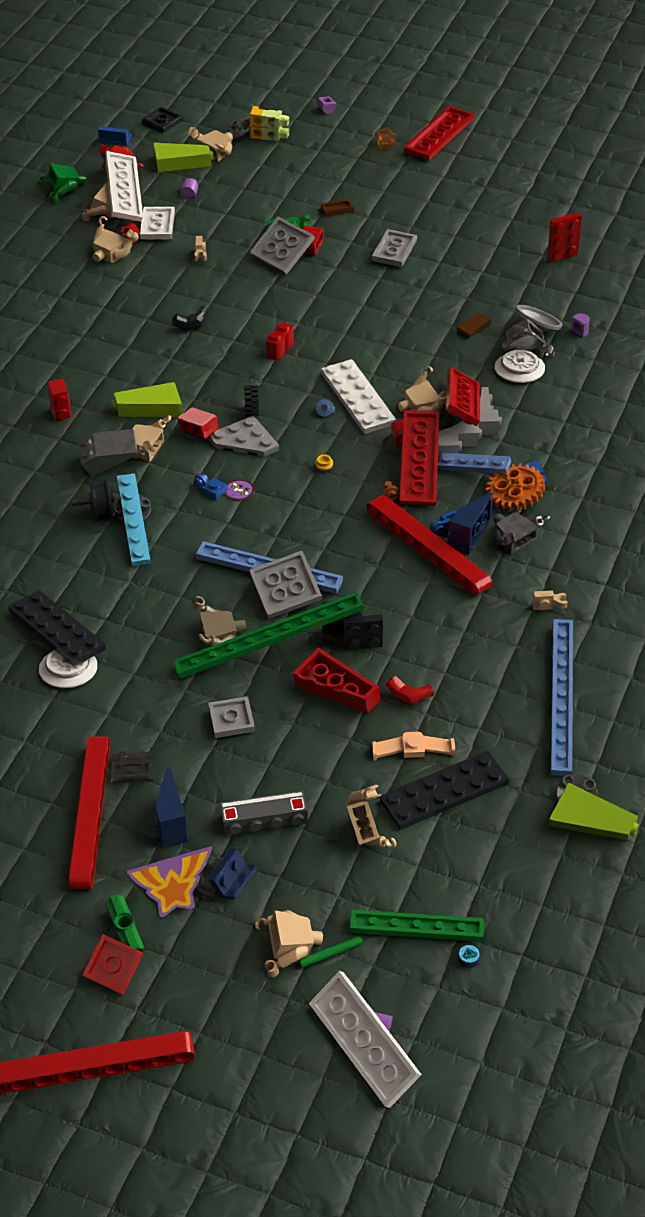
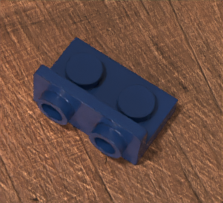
[208,848,257,900]

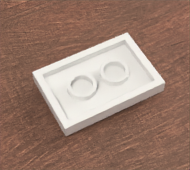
[140,207,175,240]

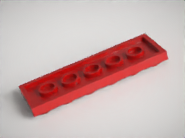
[404,105,475,161]
[446,366,480,427]
[400,410,439,506]

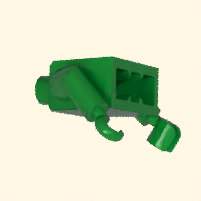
[38,163,86,204]

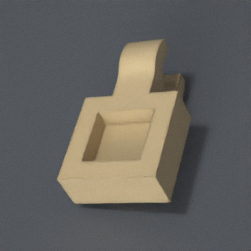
[194,236,207,261]
[533,591,568,610]

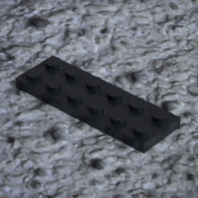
[8,590,106,666]
[380,750,509,830]

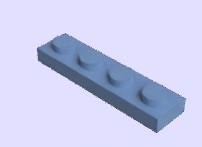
[438,453,511,474]

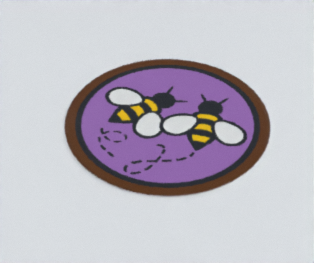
[224,479,255,500]

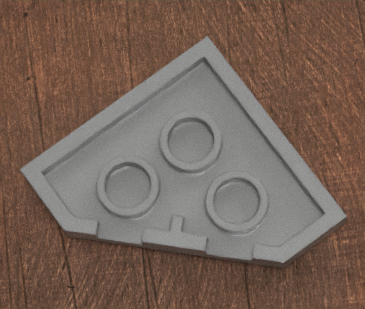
[208,416,279,457]

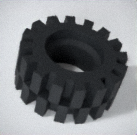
[244,385,259,417]

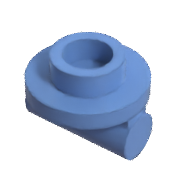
[316,399,335,417]

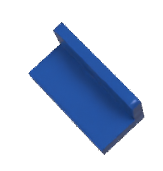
[98,126,132,145]

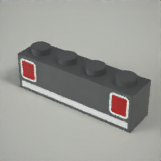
[220,790,308,835]

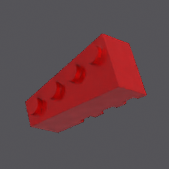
[292,648,381,713]

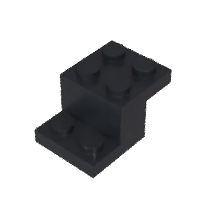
[321,602,383,650]

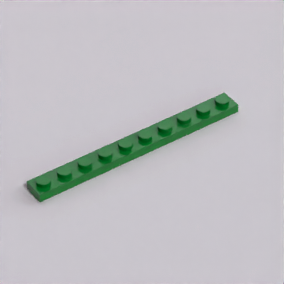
[174,592,364,679]

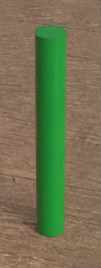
[298,936,363,968]

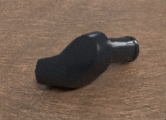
[171,306,208,330]

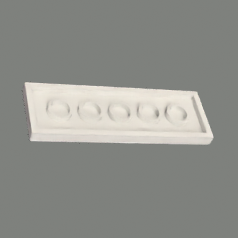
[105,151,143,222]
[321,359,396,434]
[309,971,422,1108]

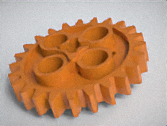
[486,463,545,512]

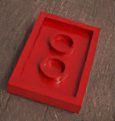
[547,212,582,262]

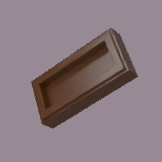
[321,199,354,217]
[457,312,491,338]

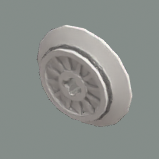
[495,350,545,383]
[39,650,97,688]

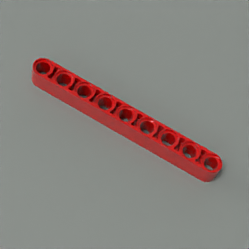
[366,495,492,596]
[69,736,110,890]
[0,1032,195,1094]

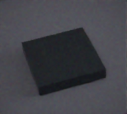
[142,107,183,133]

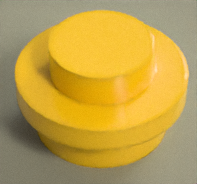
[315,454,333,471]

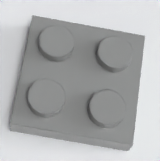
[208,696,255,738]

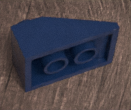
[447,492,493,555]
[153,768,188,848]

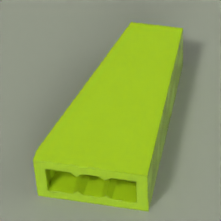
[153,143,214,172]
[112,382,183,417]
[549,783,639,841]

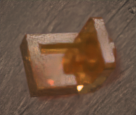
[375,127,397,148]

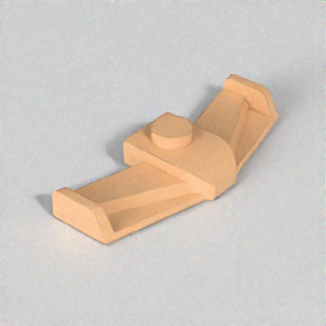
[372,732,455,760]

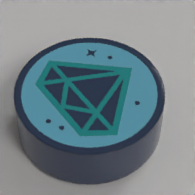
[458,944,481,968]

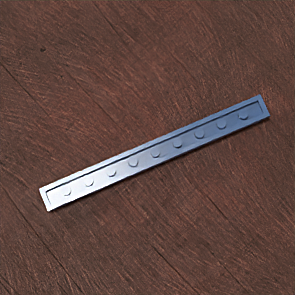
[551,619,573,776]

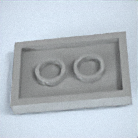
[372,229,417,267]

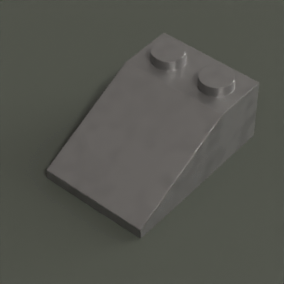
[78,429,138,477]

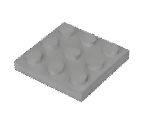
[250,216,315,275]
[249,551,322,619]

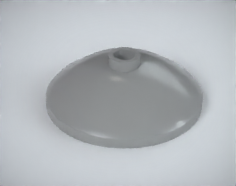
[515,305,563,332]

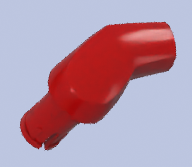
[121,223,140,245]
[385,675,434,705]

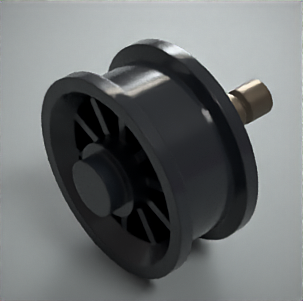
[71,478,114,520]

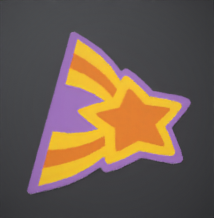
[127,846,212,917]

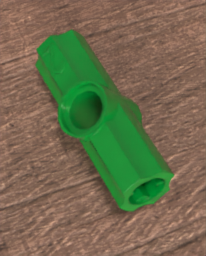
[105,894,145,953]

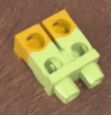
[250,106,289,142]

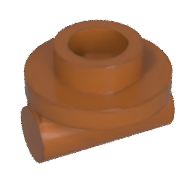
[382,481,399,501]

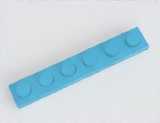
[117,473,151,566]

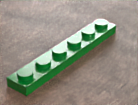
[350,910,484,942]

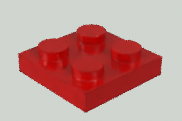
[83,934,144,995]

